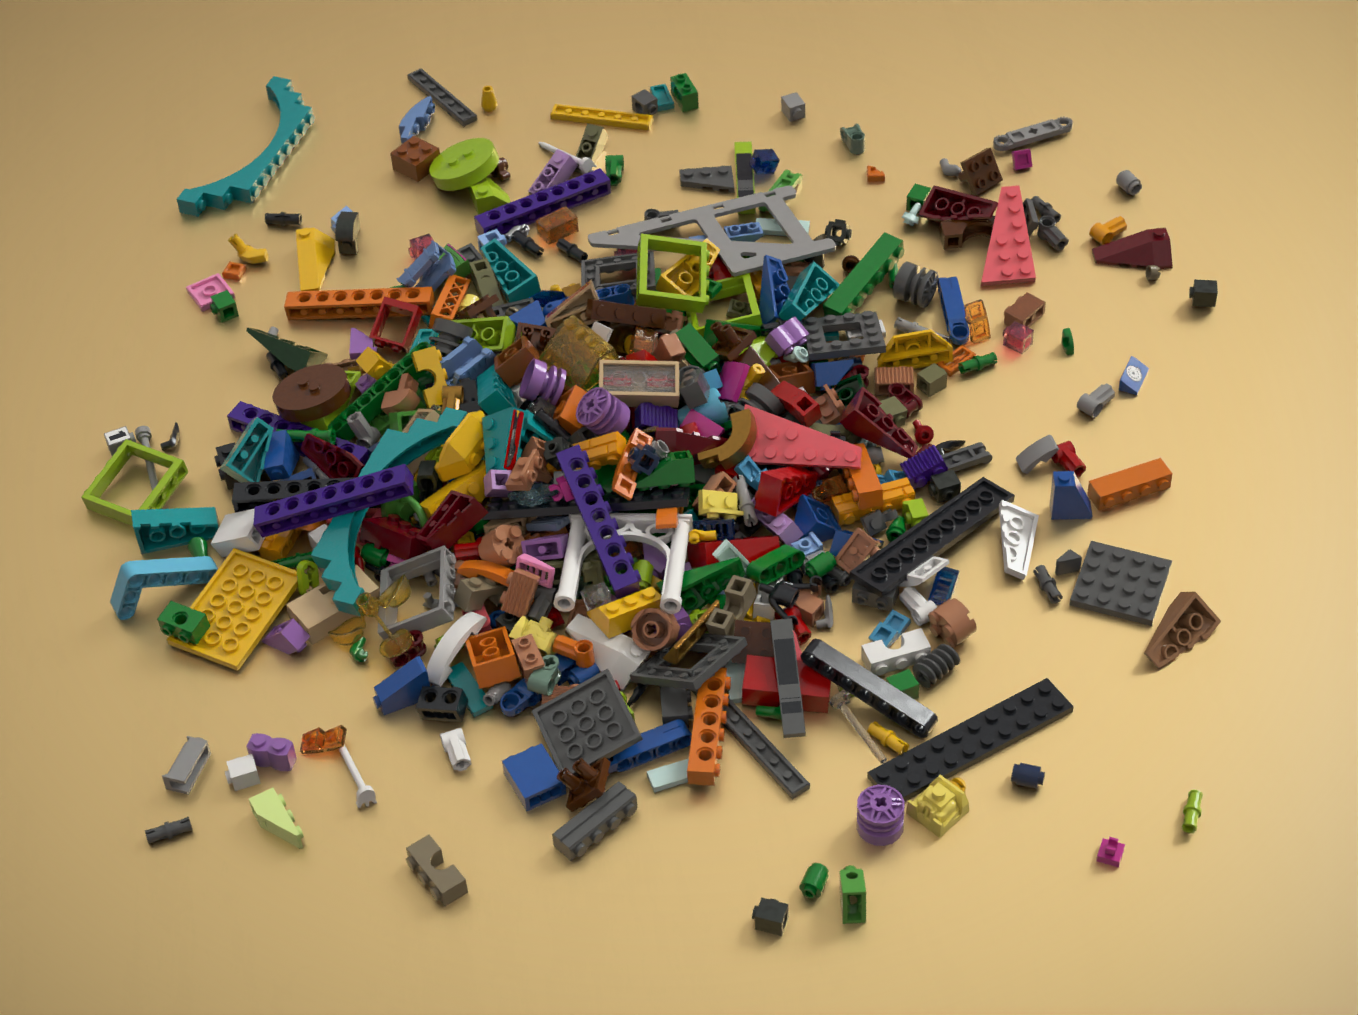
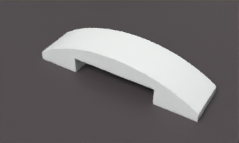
[426,611,488,687]

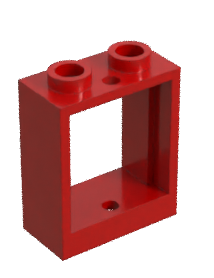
[369,296,423,353]

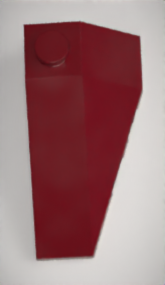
[918,185,998,221]
[1092,227,1173,269]
[654,427,728,465]
[300,433,364,479]

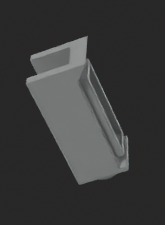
[162,736,211,794]

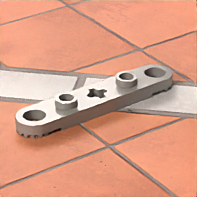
[993,116,1073,151]

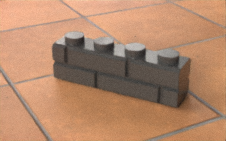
[552,781,638,861]

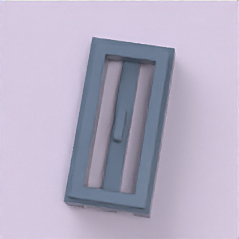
[525,516,570,531]

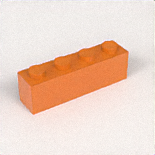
[842,443,883,510]
[1087,458,1173,511]

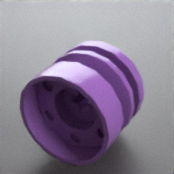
[519,358,566,409]
[576,387,630,436]
[857,785,905,846]

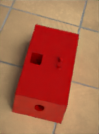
[742,655,831,714]

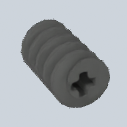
[912,644,960,688]

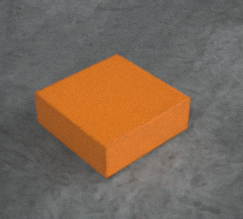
[222,262,247,281]

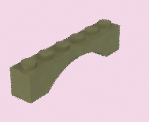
[809,396,908,443]

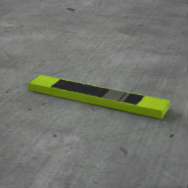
[734,141,756,214]

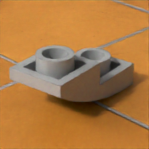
[1015,435,1059,474]

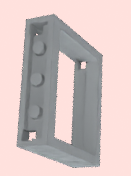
[378,545,456,643]

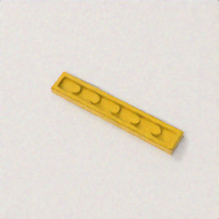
[550,104,653,130]

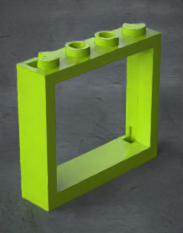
[636,234,710,313]
[686,273,762,337]
[81,439,188,526]

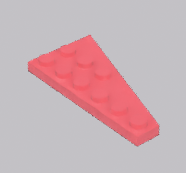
[981,185,1036,286]
[744,404,862,469]

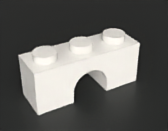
[861,628,931,675]

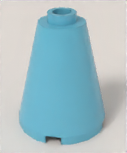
[678,387,728,428]

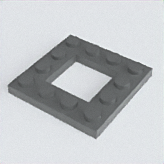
[581,251,656,296]
[802,311,886,361]
[630,633,748,690]

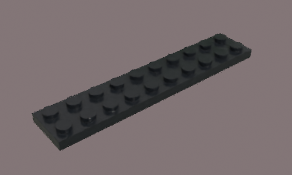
[850,477,1015,598]
[483,485,690,520]
[867,678,1074,801]

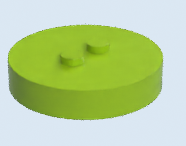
[429,138,499,191]

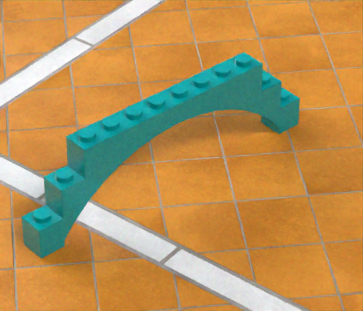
[176,76,315,217]
[311,407,468,616]

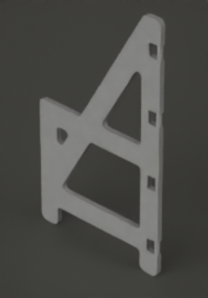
[588,186,836,276]

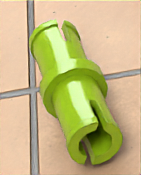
[1182,789,1203,834]

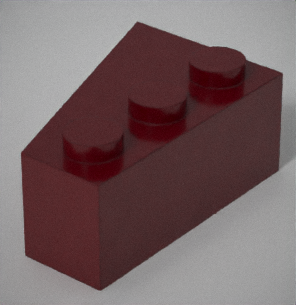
[415,490,489,551]
[360,514,427,560]

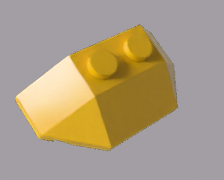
[877,329,953,369]
[434,410,485,482]

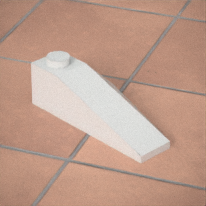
[565,614,651,692]

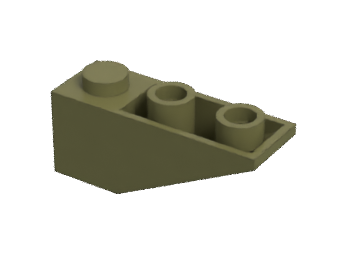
[574,123,608,174]
[469,258,504,307]

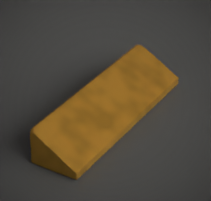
[663,600,720,665]

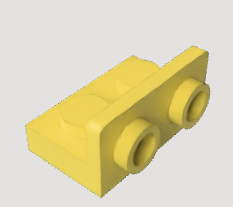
[698,489,744,521]

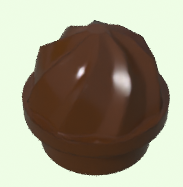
[842,255,860,273]

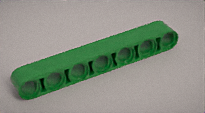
[328,342,431,441]

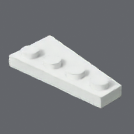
[999,500,1039,580]

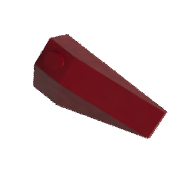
[839,386,918,459]

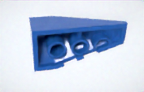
[759,255,802,324]

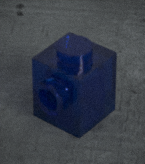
[749,149,780,175]

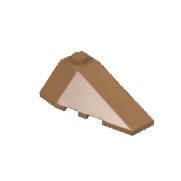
[1144,591,1221,668]

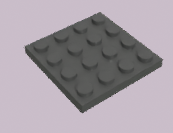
[1069,541,1172,626]
[532,669,643,776]

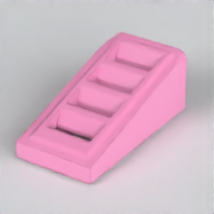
[515,553,555,589]

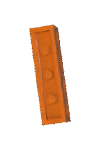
[429,275,471,329]

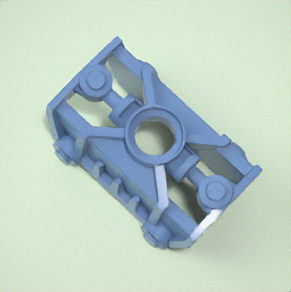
[397,240,456,292]
[440,336,497,386]

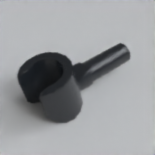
[365,563,385,582]

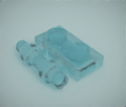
[508,482,558,507]

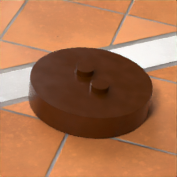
[272,364,351,422]

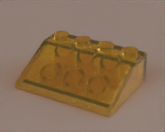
[539,315,620,392]

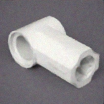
[899,587,937,626]
[440,728,471,772]

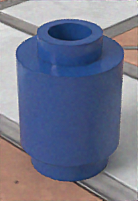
[567,662,600,685]

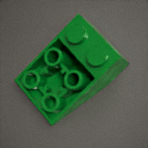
[635,450,695,491]

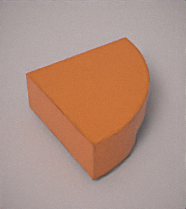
[867,166,885,182]

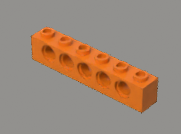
[687,667,731,786]

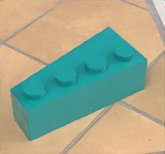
[480,238,541,303]
[778,261,840,321]
[477,364,518,415]
[131,507,220,554]

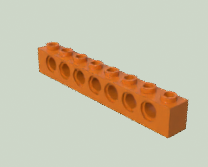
[284,287,435,320]

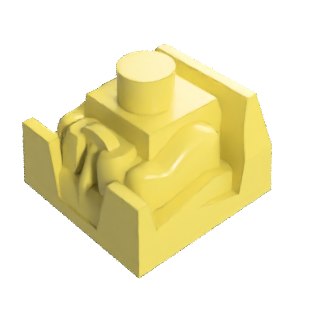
[509,616,557,657]
[906,775,969,838]

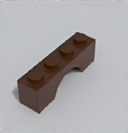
[940,216,995,250]
[585,298,666,329]

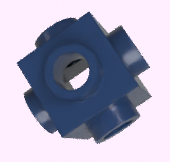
[628,443,660,476]

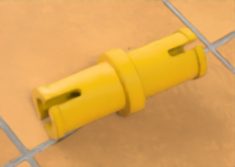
[867,721,909,755]

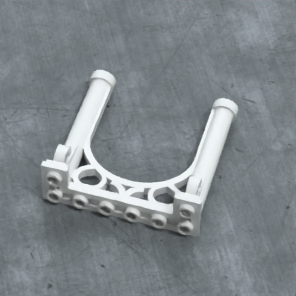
[554,513,693,614]

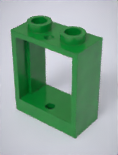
[676,323,721,374]

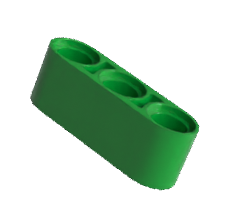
[746,544,805,584]

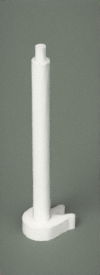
[538,142,597,175]
[334,734,377,808]

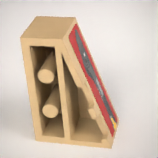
[545,279,600,337]

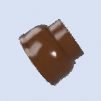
[490,157,511,181]

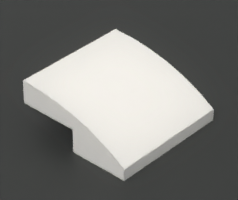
[899,556,949,587]

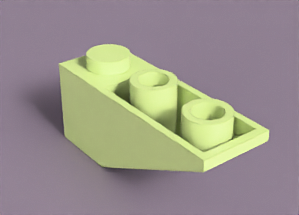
[249,788,304,849]

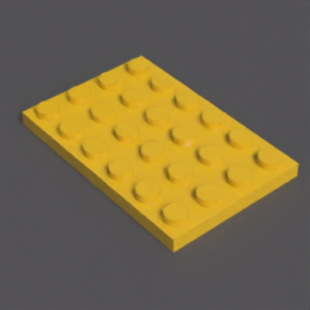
[166,548,298,671]

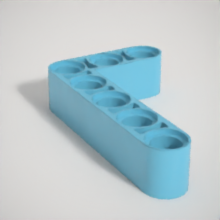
[110,556,218,620]

